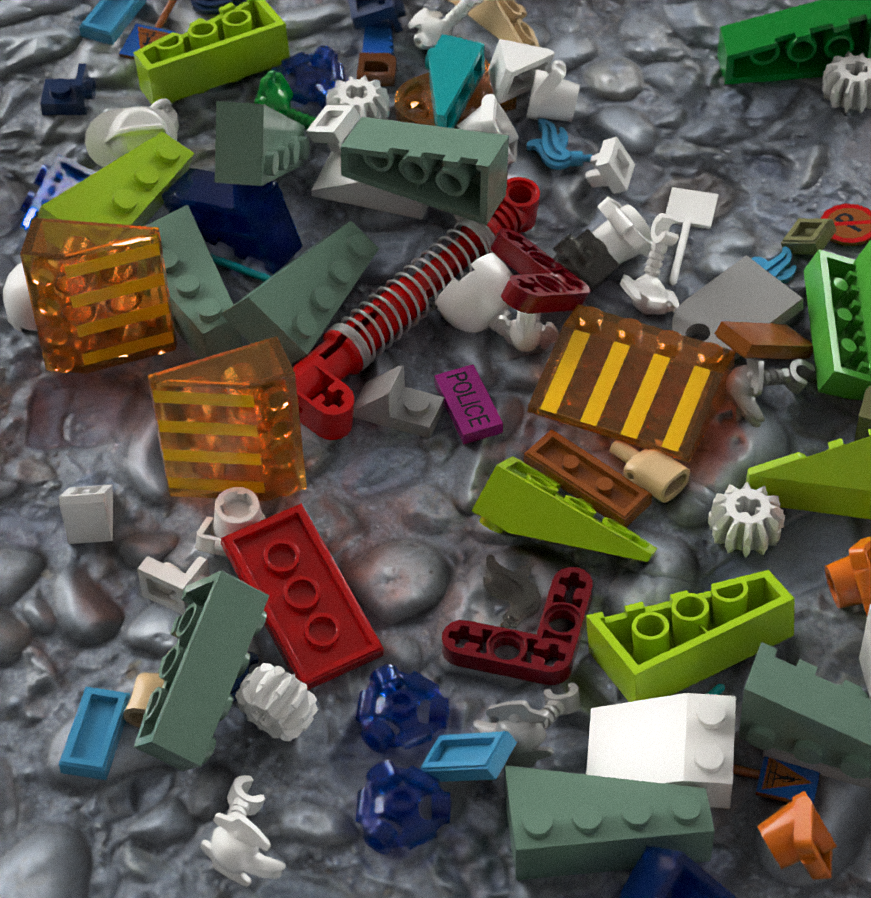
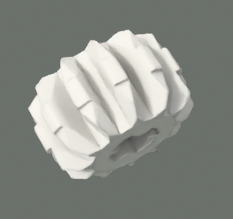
[822,52,871,114]
[326,76,390,127]
[708,482,785,559]
[235,663,318,742]

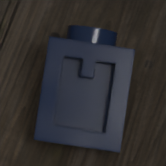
[348,0,407,33]
[40,63,96,115]

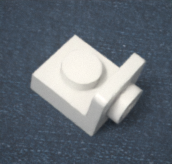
[137,556,210,615]

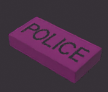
[434,364,503,445]

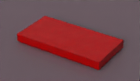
[221,503,384,690]

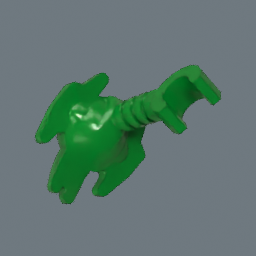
[254,70,327,144]

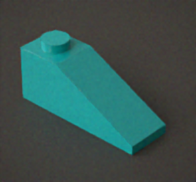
[425,34,485,128]

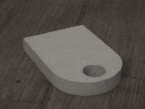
[672,255,803,364]

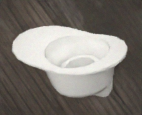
[85,106,177,167]

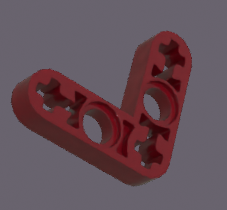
[490,228,590,314]
[442,567,593,685]

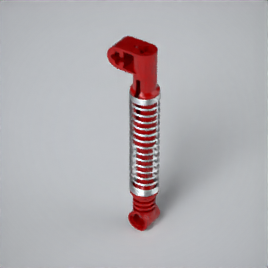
[271,177,540,440]

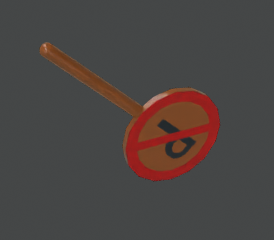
[821,204,871,246]

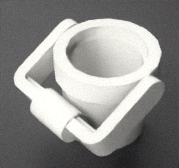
[526,60,580,122]
[456,94,519,164]
[588,196,653,269]
[195,487,266,557]

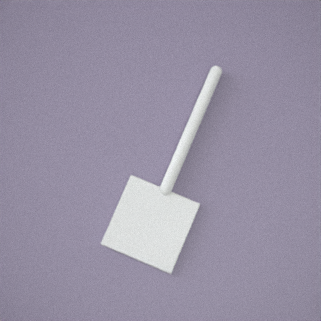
[665,187,718,285]

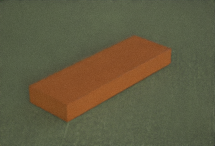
[714,321,813,359]
[524,429,652,528]

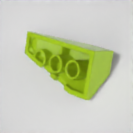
[746,428,871,519]
[471,456,658,562]

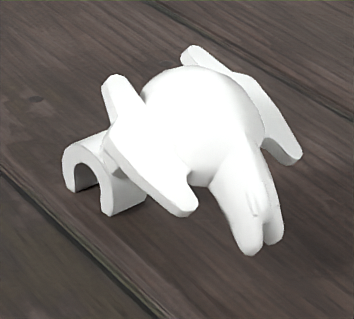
[408,0,484,50]
[620,213,679,315]
[496,310,559,352]
[200,775,286,887]

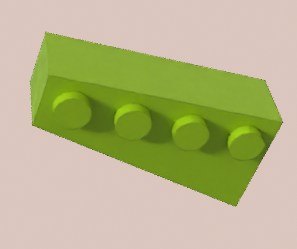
[133,0,291,104]
[33,131,194,278]

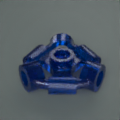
[272,45,346,108]
[355,664,450,754]
[355,760,451,855]

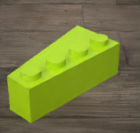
[586,570,795,702]

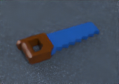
[356,19,397,87]

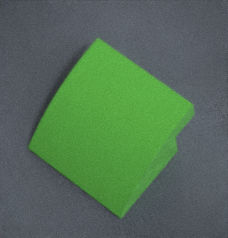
[804,239,871,400]

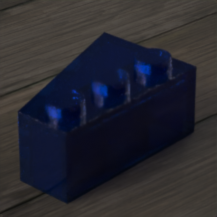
[161,168,303,274]

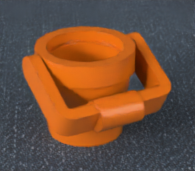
[824,537,871,616]
[757,791,837,880]

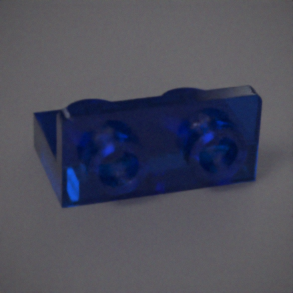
[20,153,95,230]

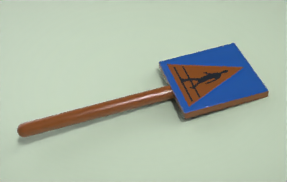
[119,0,177,59]
[733,756,820,805]

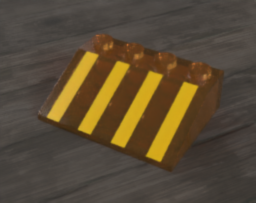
[20,218,177,374]
[527,304,736,462]
[148,336,307,501]

